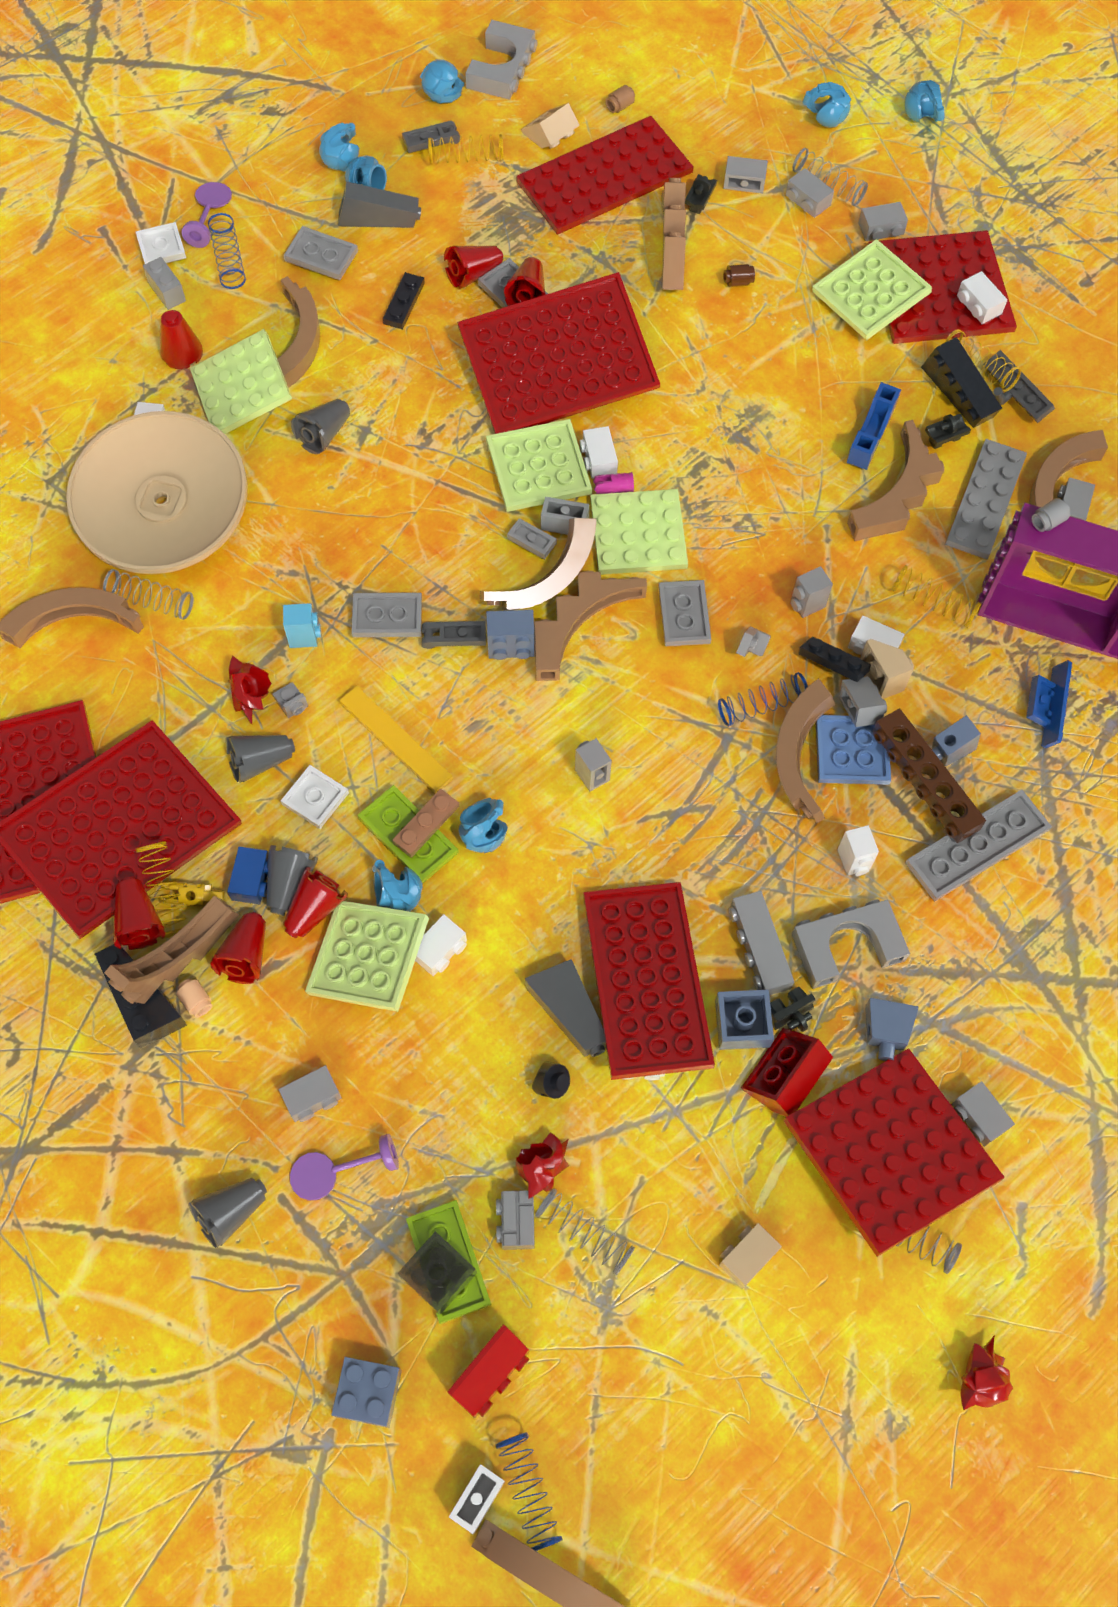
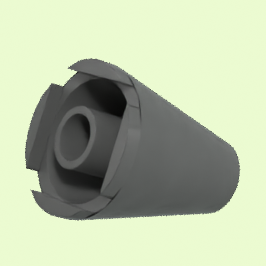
[291,399,350,454]
[225,735,295,783]
[266,845,318,916]
[188,1178,267,1248]

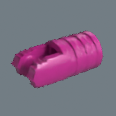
[593,472,634,494]

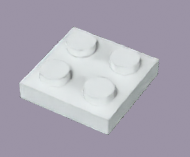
[136,222,186,264]
[281,765,349,829]

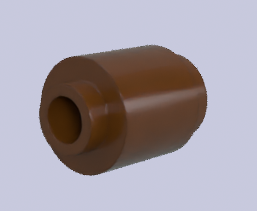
[723,264,755,287]

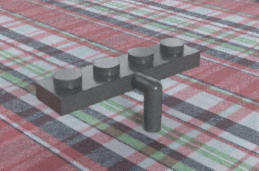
[983,350,1055,423]

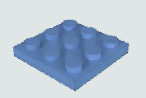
[816,715,891,785]

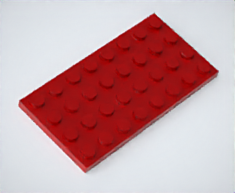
[516,116,694,235]
[583,882,715,1080]

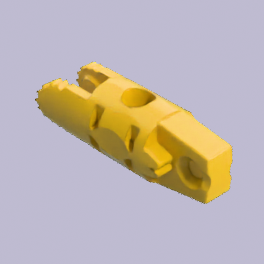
[161,882,225,906]

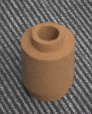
[605,85,635,113]

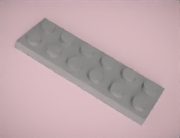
[945,439,1027,560]
[905,790,1052,902]

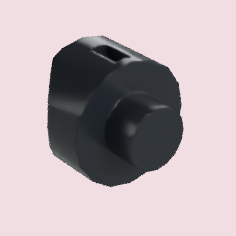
[532,1061,570,1099]

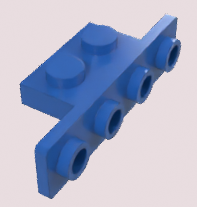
[1026,660,1072,749]

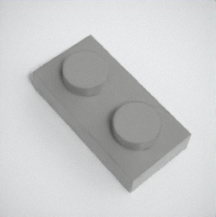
[507,518,557,560]

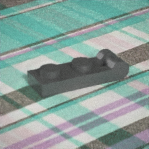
[402,121,460,153]
[422,621,486,649]

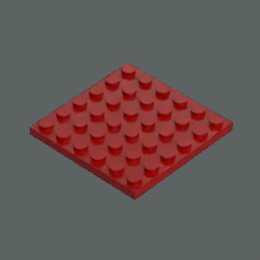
[868,230,1017,344]
[784,1048,1005,1257]

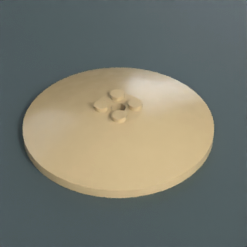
[67,411,248,574]

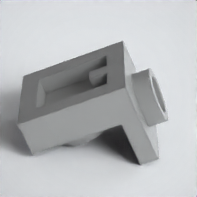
[736,626,771,657]
[273,682,308,718]

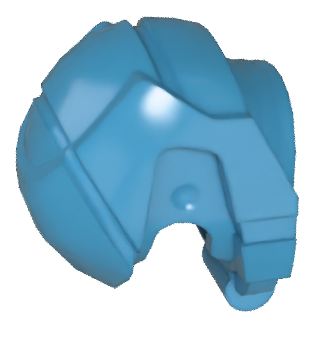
[420,59,464,103]
[905,80,945,122]
[802,82,851,128]
[319,122,360,171]
[345,155,387,190]
[459,798,508,853]
[372,860,423,912]

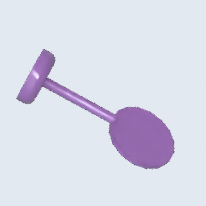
[182,182,232,248]
[290,1134,399,1201]

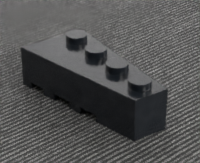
[921,337,1002,428]
[95,944,187,1049]

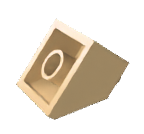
[521,103,579,149]
[860,639,914,699]

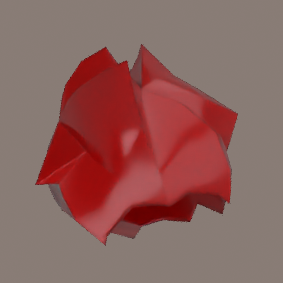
[228,655,272,724]
[516,1132,569,1199]
[960,1335,1013,1410]

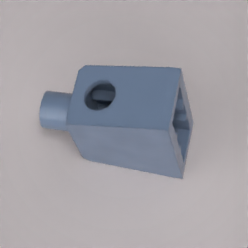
[932,715,981,766]
[865,998,918,1061]

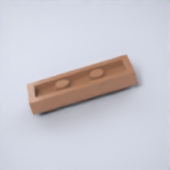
[392,789,459,858]

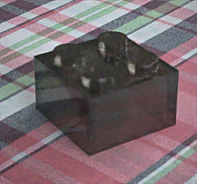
[397,1231,477,1316]

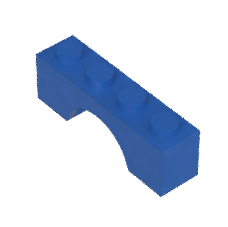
[846,382,901,470]

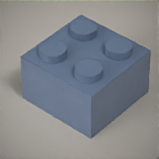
[486,610,534,660]
[715,990,774,1050]
[331,1357,402,1428]

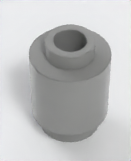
[1032,498,1070,532]

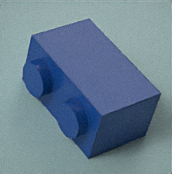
[227,847,269,905]

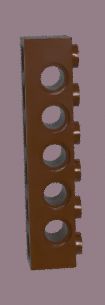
[872,708,987,844]

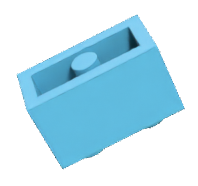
[283,603,321,648]

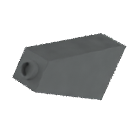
[338,181,421,228]
[525,959,606,1057]

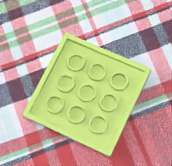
[812,239,932,340]
[190,329,292,434]
[486,419,592,512]
[590,489,688,575]
[305,901,429,1012]

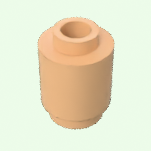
[176,979,213,1018]

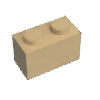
[719,1223,782,1289]

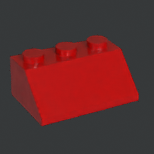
[741,1028,833,1117]
[448,1324,530,1418]

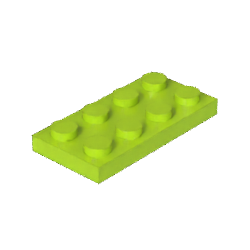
[357,785,459,883]
[406,1200,491,1324]

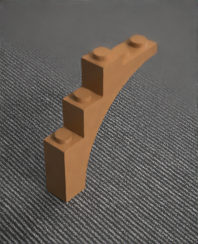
[661,178,686,290]
[847,420,944,541]
[534,571,647,681]
[104,896,240,1004]

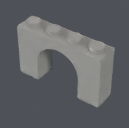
[465,20,537,100]
[792,899,910,989]

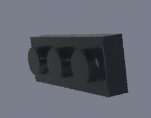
[383,272,425,330]
[799,637,871,682]

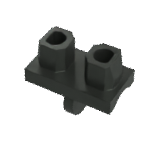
[685,174,717,214]
[925,414,971,449]
[770,987,816,1032]

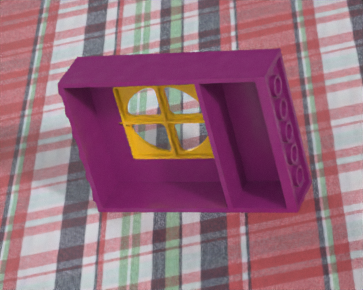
[976,503,1118,659]

